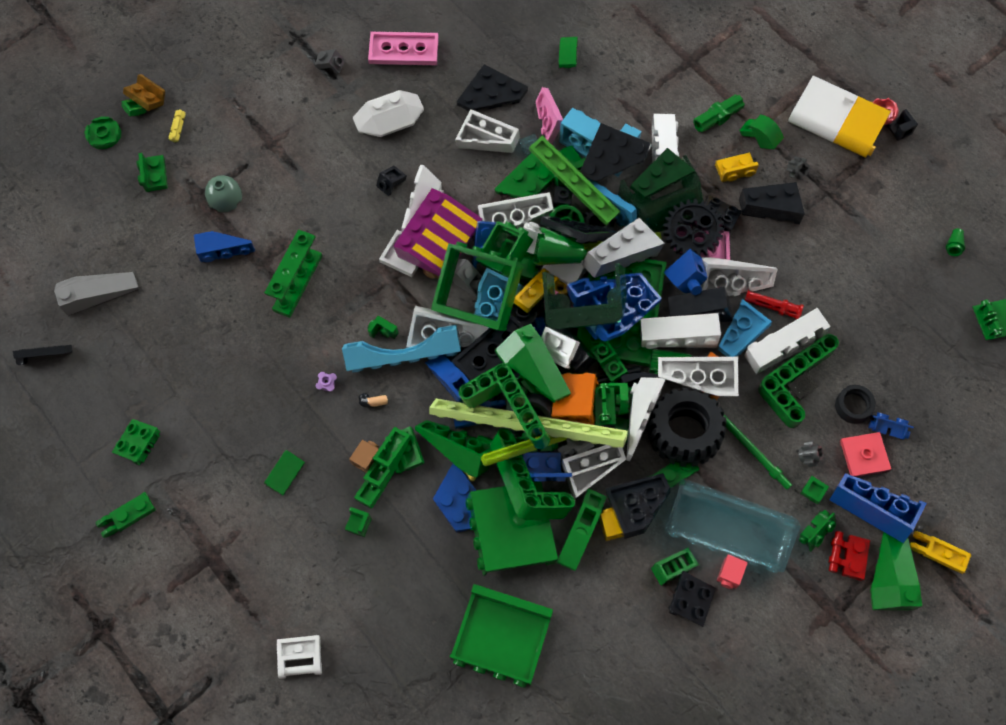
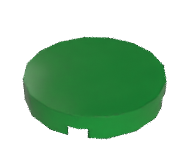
[84,116,121,149]

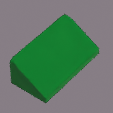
[264,450,305,496]

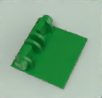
[972,299,1006,340]
[112,419,160,466]

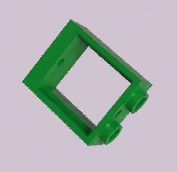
[475,221,533,278]

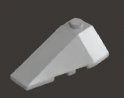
[54,272,139,316]

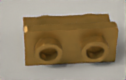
[123,74,165,111]

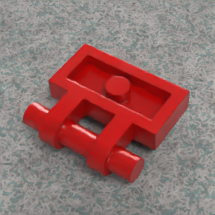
[828,531,870,581]

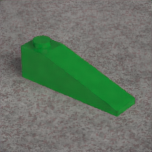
[415,420,492,477]
[870,532,922,610]

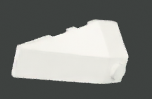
[401,165,444,232]
[658,357,739,396]

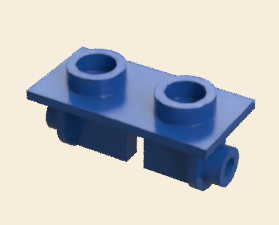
[868,412,914,440]

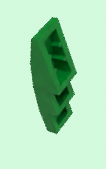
[354,427,411,509]

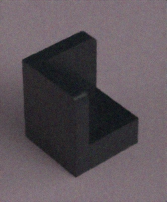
[886,109,918,141]

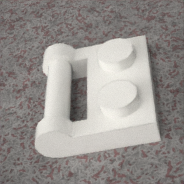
[277,635,322,679]

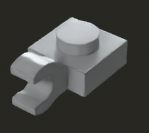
[558,438,594,460]

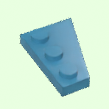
[718,300,772,357]

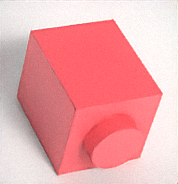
[717,554,748,589]

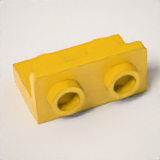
[715,152,759,182]

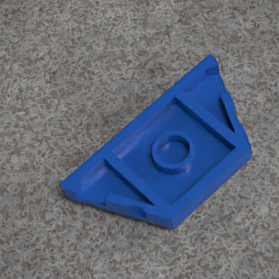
[433,464,476,532]

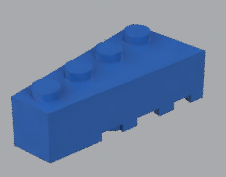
[829,473,927,543]

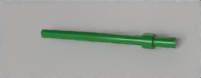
[724,415,792,490]

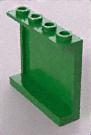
[466,481,558,576]
[450,584,553,688]

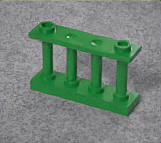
[264,229,322,318]

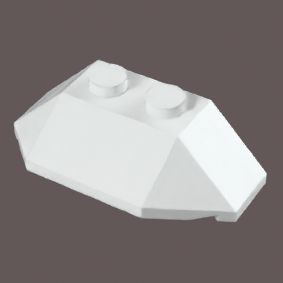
[353,90,424,137]

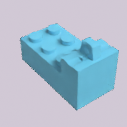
[559,108,642,177]

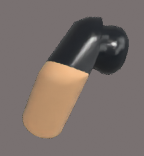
[359,393,388,407]

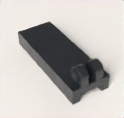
[13,344,72,365]

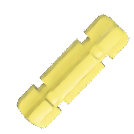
[169,109,186,142]

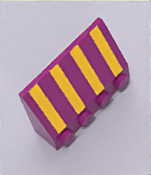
[393,188,483,276]

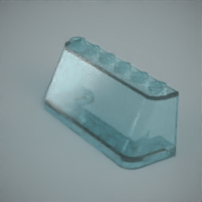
[665,479,801,573]

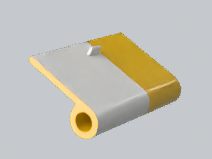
[788,76,891,158]

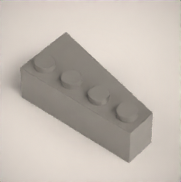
[582,218,665,278]

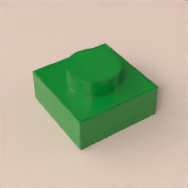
[121,99,146,117]
[800,476,829,505]

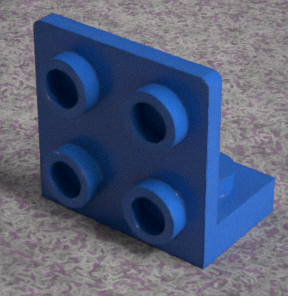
[522,453,572,481]

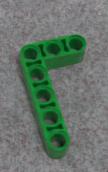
[758,334,839,428]
[459,363,550,449]
[490,428,575,520]

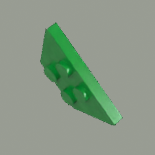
[494,153,555,198]

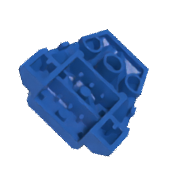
[566,273,662,341]

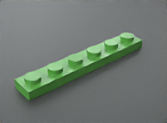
[529,135,620,226]

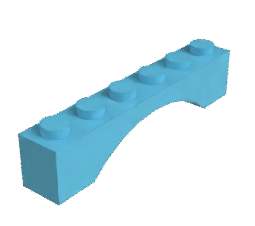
[342,325,461,372]

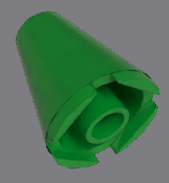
[533,227,587,265]

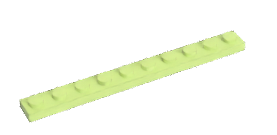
[429,398,628,448]

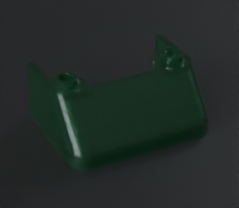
[618,155,703,233]
[542,263,627,330]

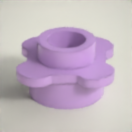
[316,372,337,392]

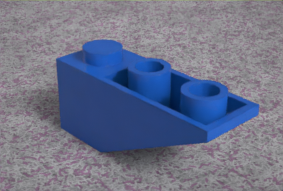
[194,231,255,262]
[425,355,472,403]

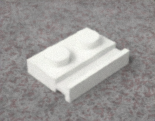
[541,327,580,369]

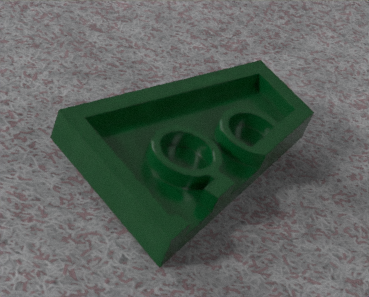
[630,148,696,199]

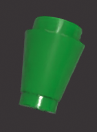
[945,228,965,256]

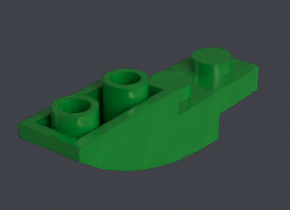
[556,488,607,571]

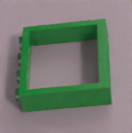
[431,242,524,331]

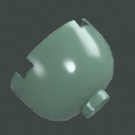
[205,175,242,212]

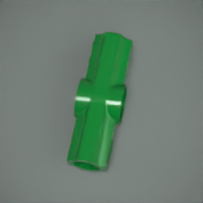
[693,94,745,133]

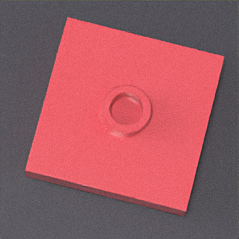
[840,432,891,477]

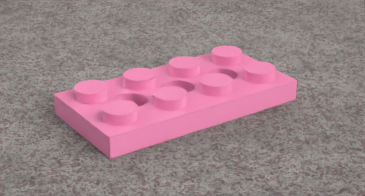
[368,32,439,65]

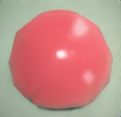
[872,98,899,125]

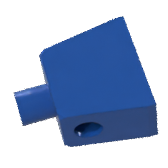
[664,249,708,295]

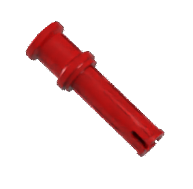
[745,290,804,320]

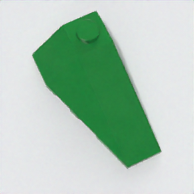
[495,324,571,403]

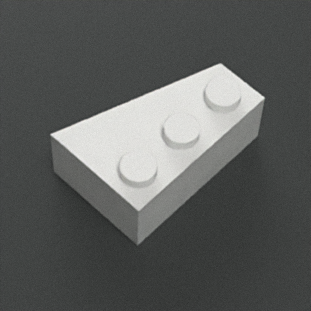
[455,109,520,153]
[561,445,626,499]

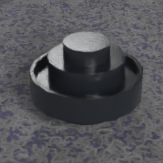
[511,303,537,326]

